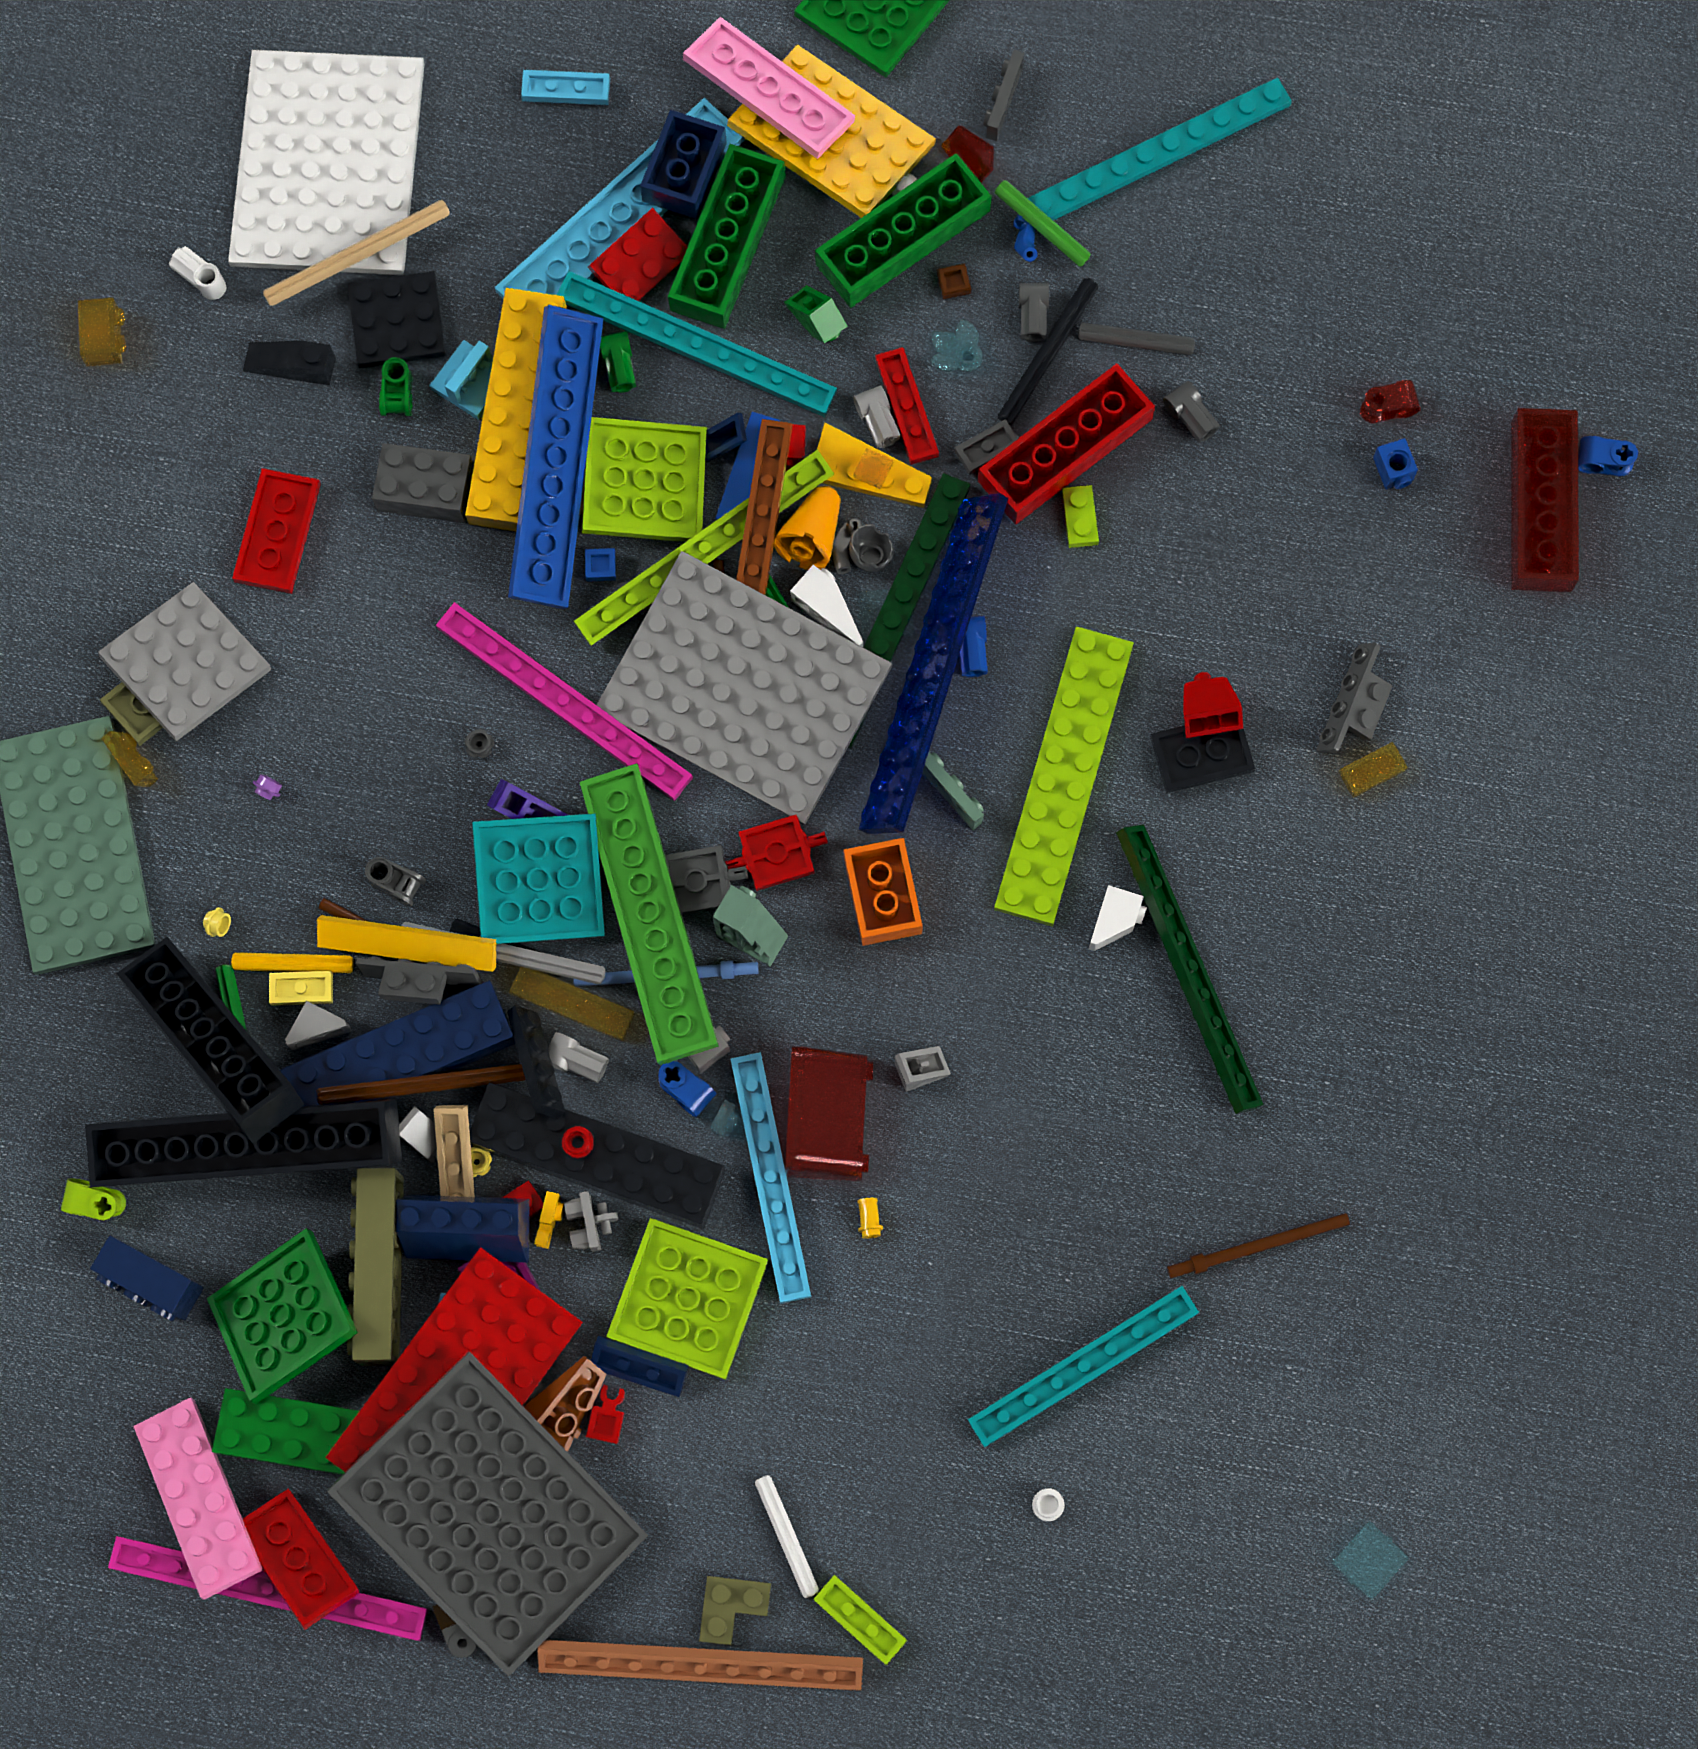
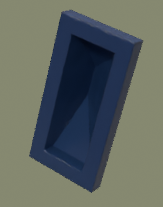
[705,413,747,463]

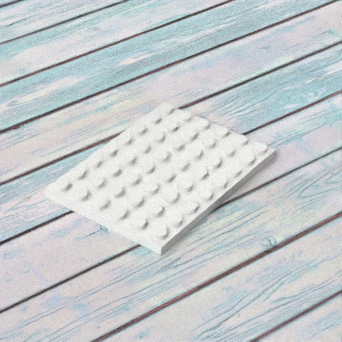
[228,50,424,275]

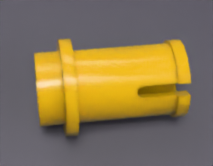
[857,1197,883,1239]

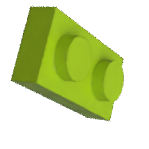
[1062,485,1099,548]

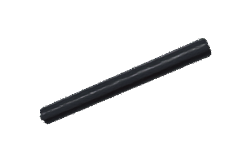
[998,278,1098,425]

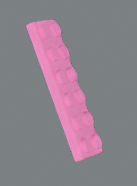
[683,17,855,159]
[133,1397,263,1600]

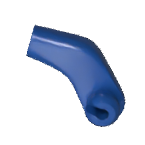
[1013,214,1037,262]

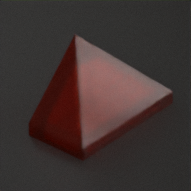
[941,125,994,183]

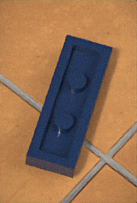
[591,1336,689,1397]

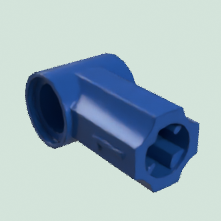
[954,616,988,678]

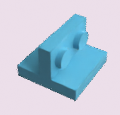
[429,340,493,420]

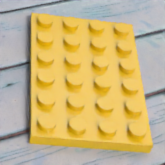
[727,44,936,218]

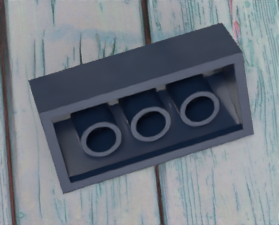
[396,1195,529,1263]

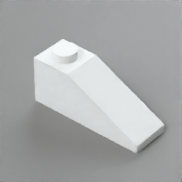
[790,565,863,647]

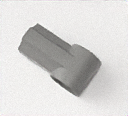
[853,385,900,448]
[548,1032,609,1083]

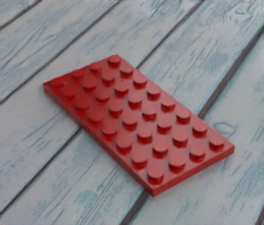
[325,1247,583,1472]

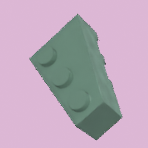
[713,885,788,967]

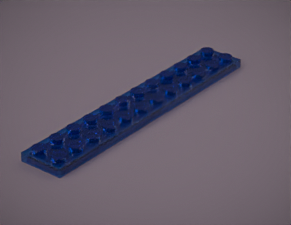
[858,493,1008,834]

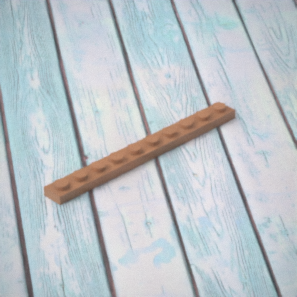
[538,1640,863,1691]

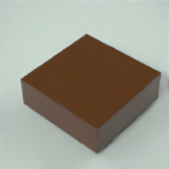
[937,263,972,300]

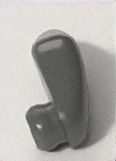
[831,518,862,574]

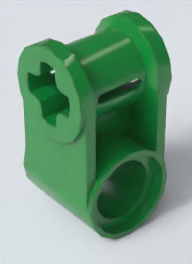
[379,357,413,416]

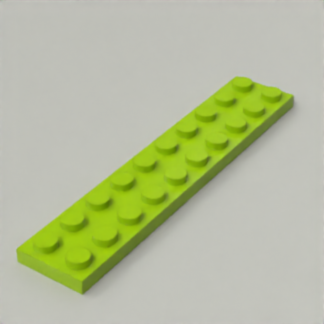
[994,626,1134,927]

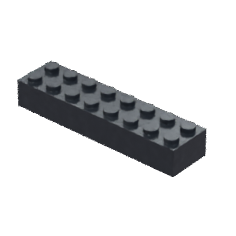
[116,937,305,1144]
[470,1083,725,1229]

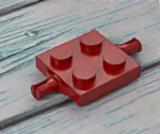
[725,814,828,891]

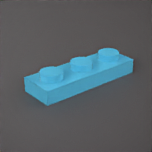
[521,70,610,105]

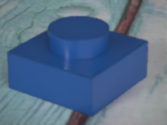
[585,548,616,582]

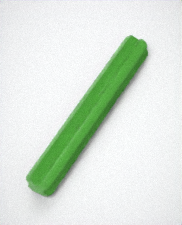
[995,180,1091,266]

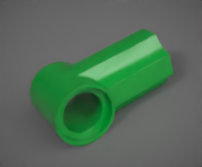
[600,331,636,393]

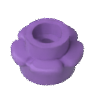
[253,774,282,800]

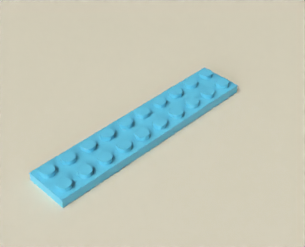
[495,98,745,299]

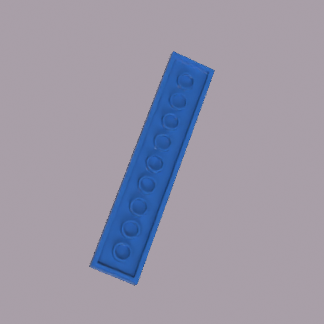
[508,305,604,609]

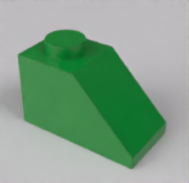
[784,285,848,343]

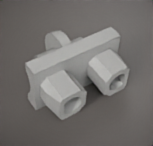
[564,1191,618,1252]

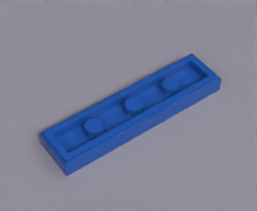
[715,412,780,520]

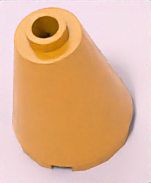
[774,486,841,570]

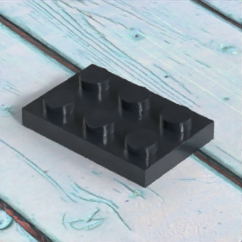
[1150,726,1255,794]

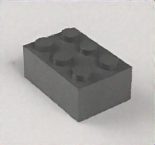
[372,443,474,523]

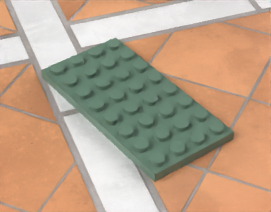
[0,716,156,975]

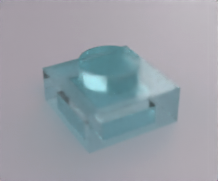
[710,1100,739,1138]

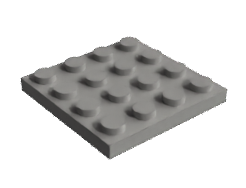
[98,582,271,741]

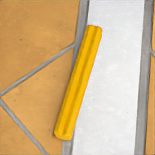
[231,952,354,973]

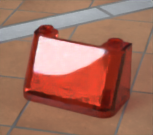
[786,1046,874,1181]

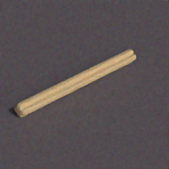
[263,200,450,306]

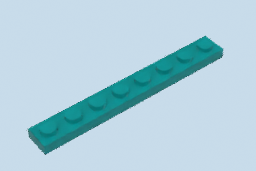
[967,1286,1199,1448]

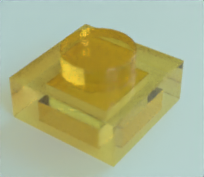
[853,448,893,489]

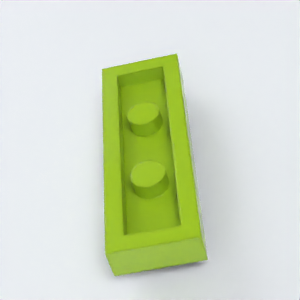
[813,1575,907,1665]

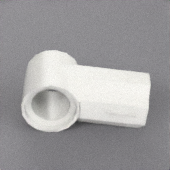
[169,246,226,300]

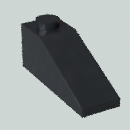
[243,340,336,386]

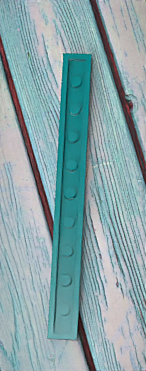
[1027,77,1292,221]
[557,271,837,417]

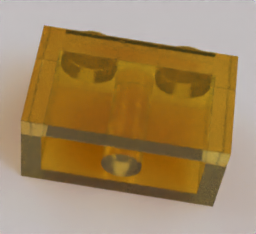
[78,297,126,367]

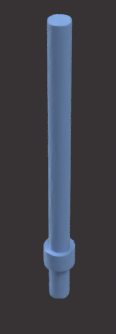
[573,960,759,987]

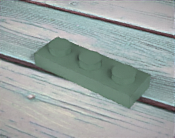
[914,747,984,830]

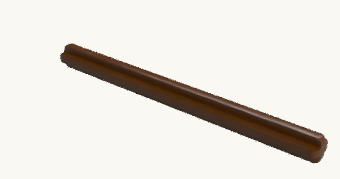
[316,1064,525,1105]

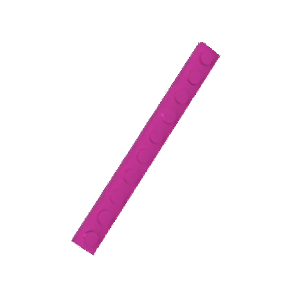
[436,602,693,801]
[108,1536,429,1641]

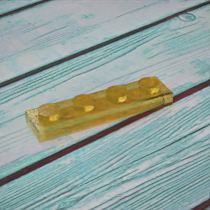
[509,967,635,1042]

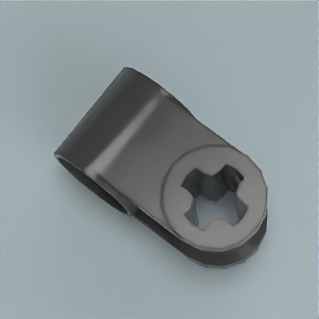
[365,857,426,907]

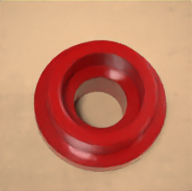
[562,1126,594,1158]

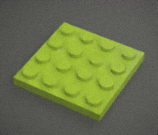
[582,417,707,542]
[606,1218,769,1380]

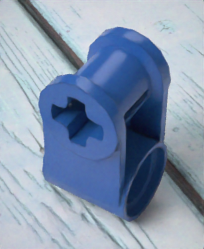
[1577,436,1638,476]
[658,1061,717,1118]

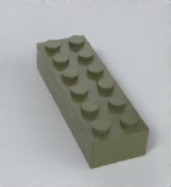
[347,1168,404,1366]

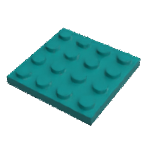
[472,814,605,944]

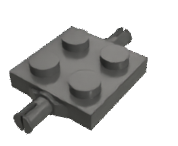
[665,845,748,915]

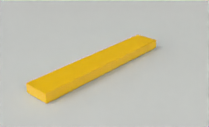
[317,915,496,972]

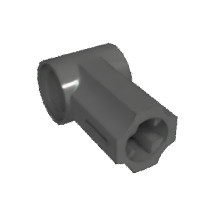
[1019,282,1049,342]
[1163,381,1220,443]

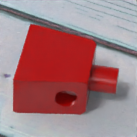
[1183,672,1244,738]

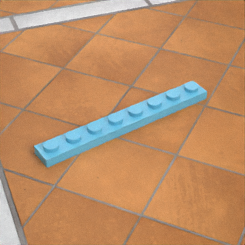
[730,1052,811,1304]

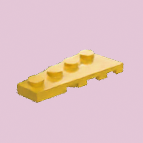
[817,423,932,508]

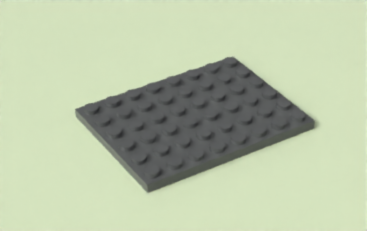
[327,1351,649,1677]

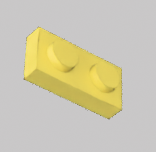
[269,971,333,1006]

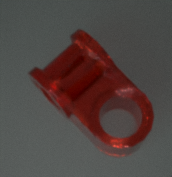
[1360,380,1421,423]

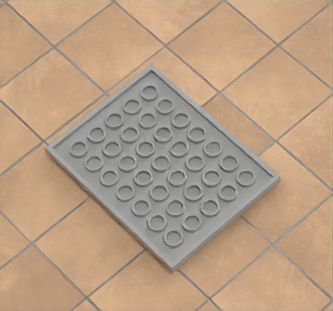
[597,551,893,824]

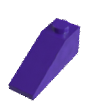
[487,779,568,819]

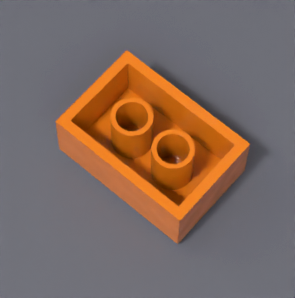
[843,838,923,946]

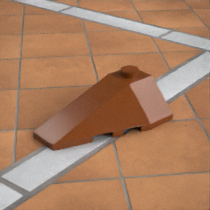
[524,1356,607,1452]

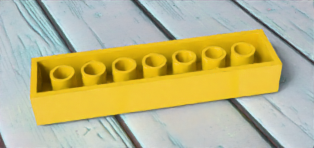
[465,288,567,531]

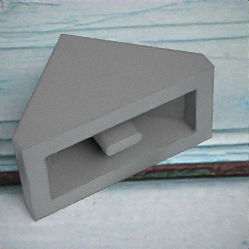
[285,1001,351,1051]
[895,1046,951,1092]

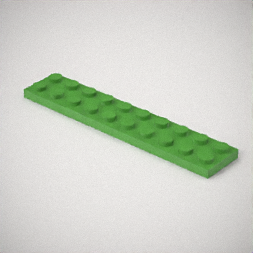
[580,763,719,1065]

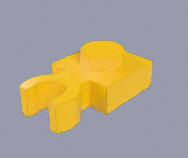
[534,1191,565,1249]

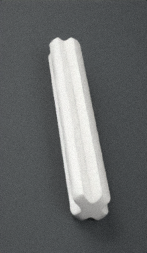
[755,1475,819,1598]

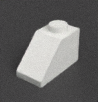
[1089,885,1147,951]

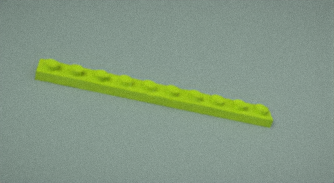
[573,449,834,646]

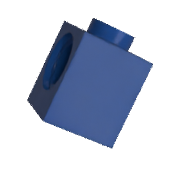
[1373,438,1418,490]

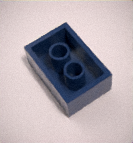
[640,110,727,219]
[90,1235,204,1322]

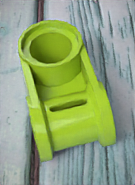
[61,1178,126,1220]

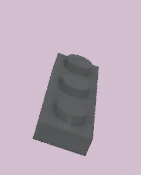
[983,50,1025,141]

